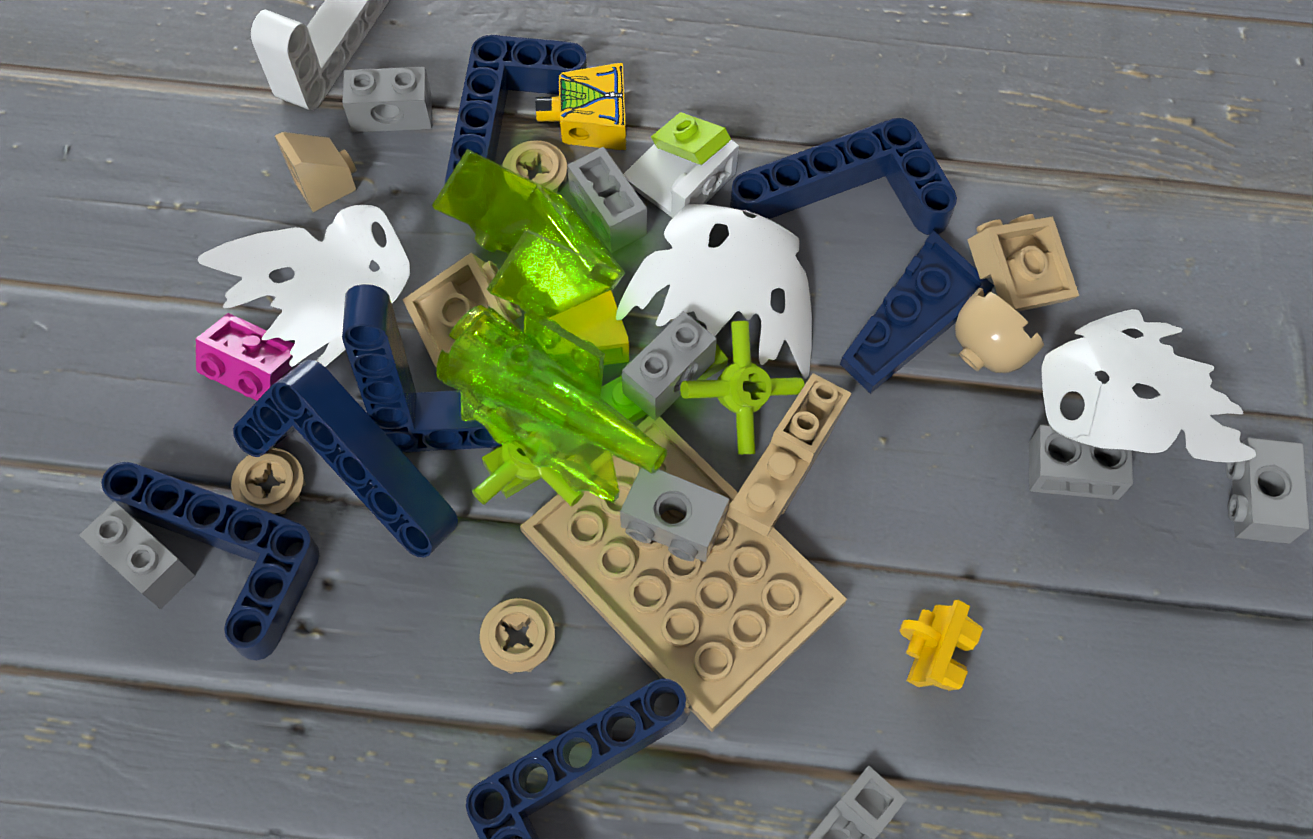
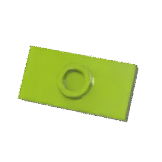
[651,112,731,165]

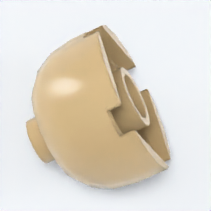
[955,288,1044,373]

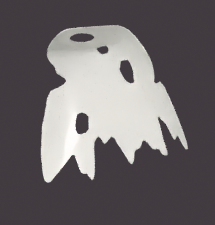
[616,203,812,379]
[198,205,410,367]
[1042,309,1256,462]

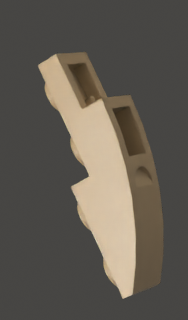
[726,373,852,538]

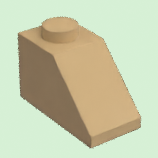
[275,132,357,212]

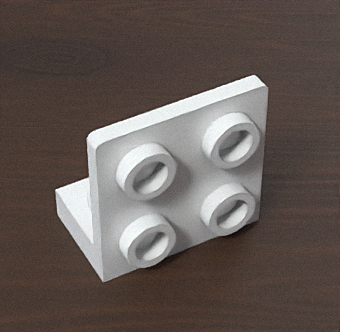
[623,140,739,218]

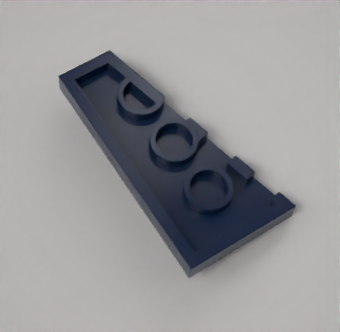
[840,230,994,394]

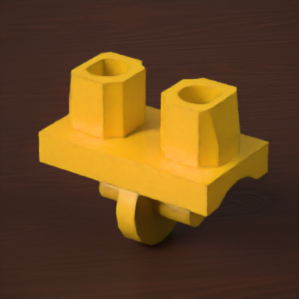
[899,599,983,691]

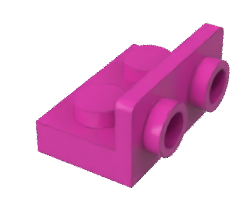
[196,313,294,401]

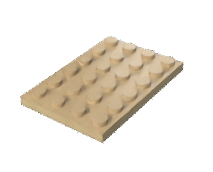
[520,416,847,732]

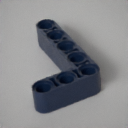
[445,35,587,222]
[730,118,957,235]
[342,284,507,452]
[233,359,458,558]
[101,462,320,661]
[466,679,690,839]

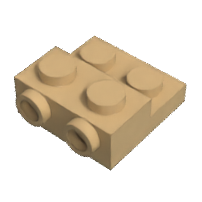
[968,214,1079,312]
[402,252,522,372]

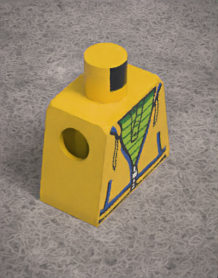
[535,63,626,150]

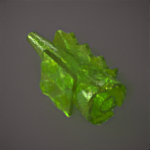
[437,305,667,503]

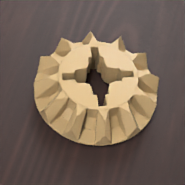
[502,141,567,200]
[231,448,306,514]
[480,598,555,674]

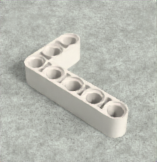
[251,0,390,111]

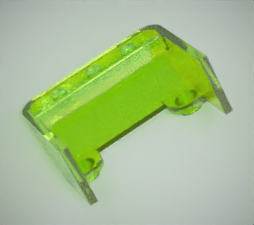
[432,149,625,319]

